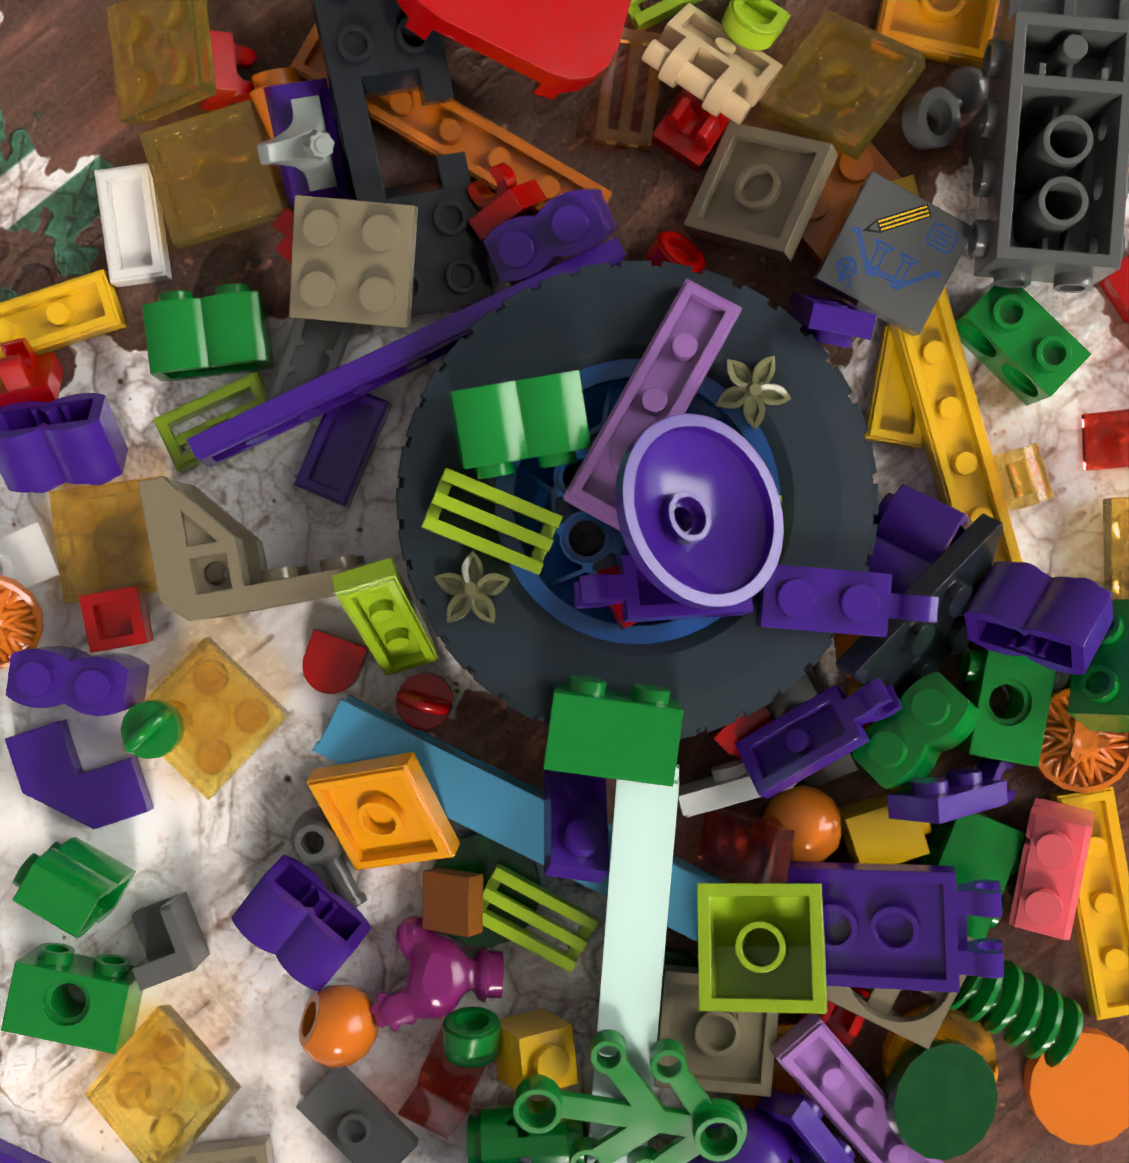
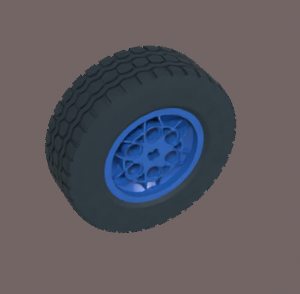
[396,261,878,739]

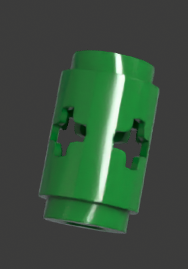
[466,1104,588,1163]

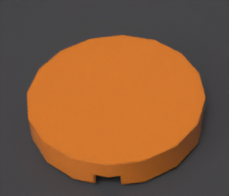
[1023,1027,1129,1146]

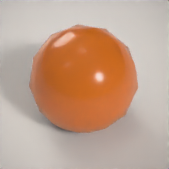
[761,784,843,862]
[299,985,378,1068]

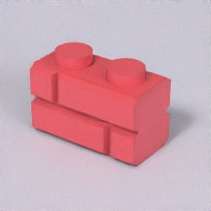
[1009,798,1096,940]

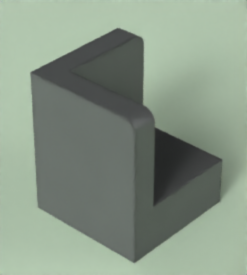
[132,891,210,991]

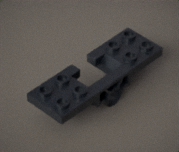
[311,0,493,317]

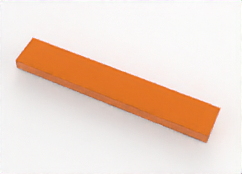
[290,23,612,215]

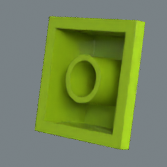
[697,883,828,1014]

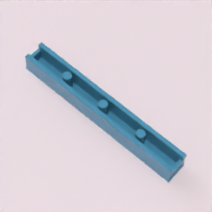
[312,695,729,942]

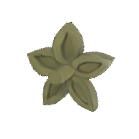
[714,355,791,430]
[434,551,511,624]

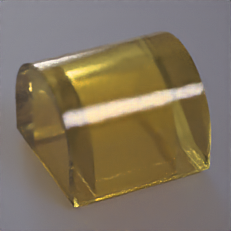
[993,442,1055,511]

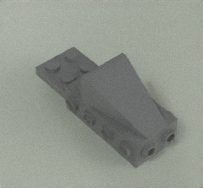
[966,0,1129,293]

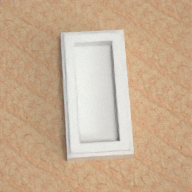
[94,163,172,287]

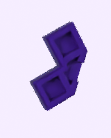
[5,719,154,829]

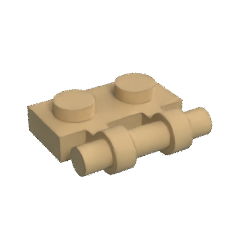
[642,3,783,125]

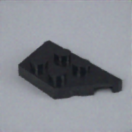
[836,513,1003,700]

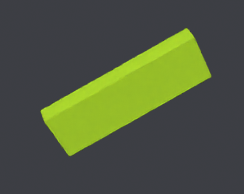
[331,557,439,676]

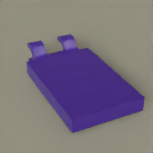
[771,861,1004,993]

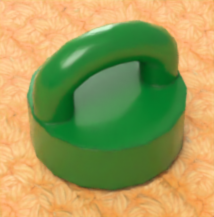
[120,699,185,759]
[442,1006,501,1068]

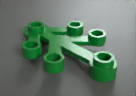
[513,1029,747,1163]

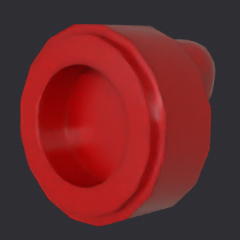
[643,231,706,274]
[396,672,454,730]

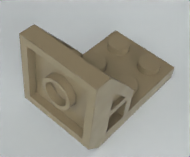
[138,477,367,621]

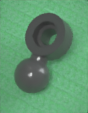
[902,65,988,150]

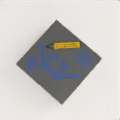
[812,171,971,336]

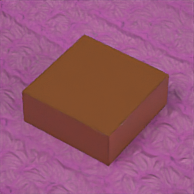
[422,867,483,937]

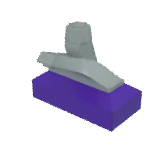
[257,78,350,208]

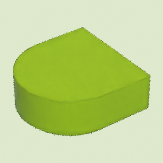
[722,0,791,51]

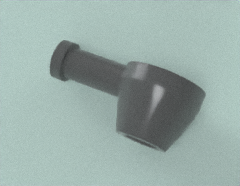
[291,807,368,907]

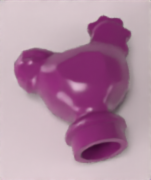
[370,916,504,1032]

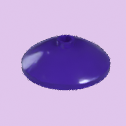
[615,413,784,610]

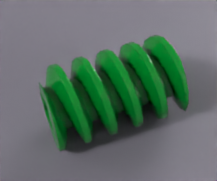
[950,960,1083,1068]

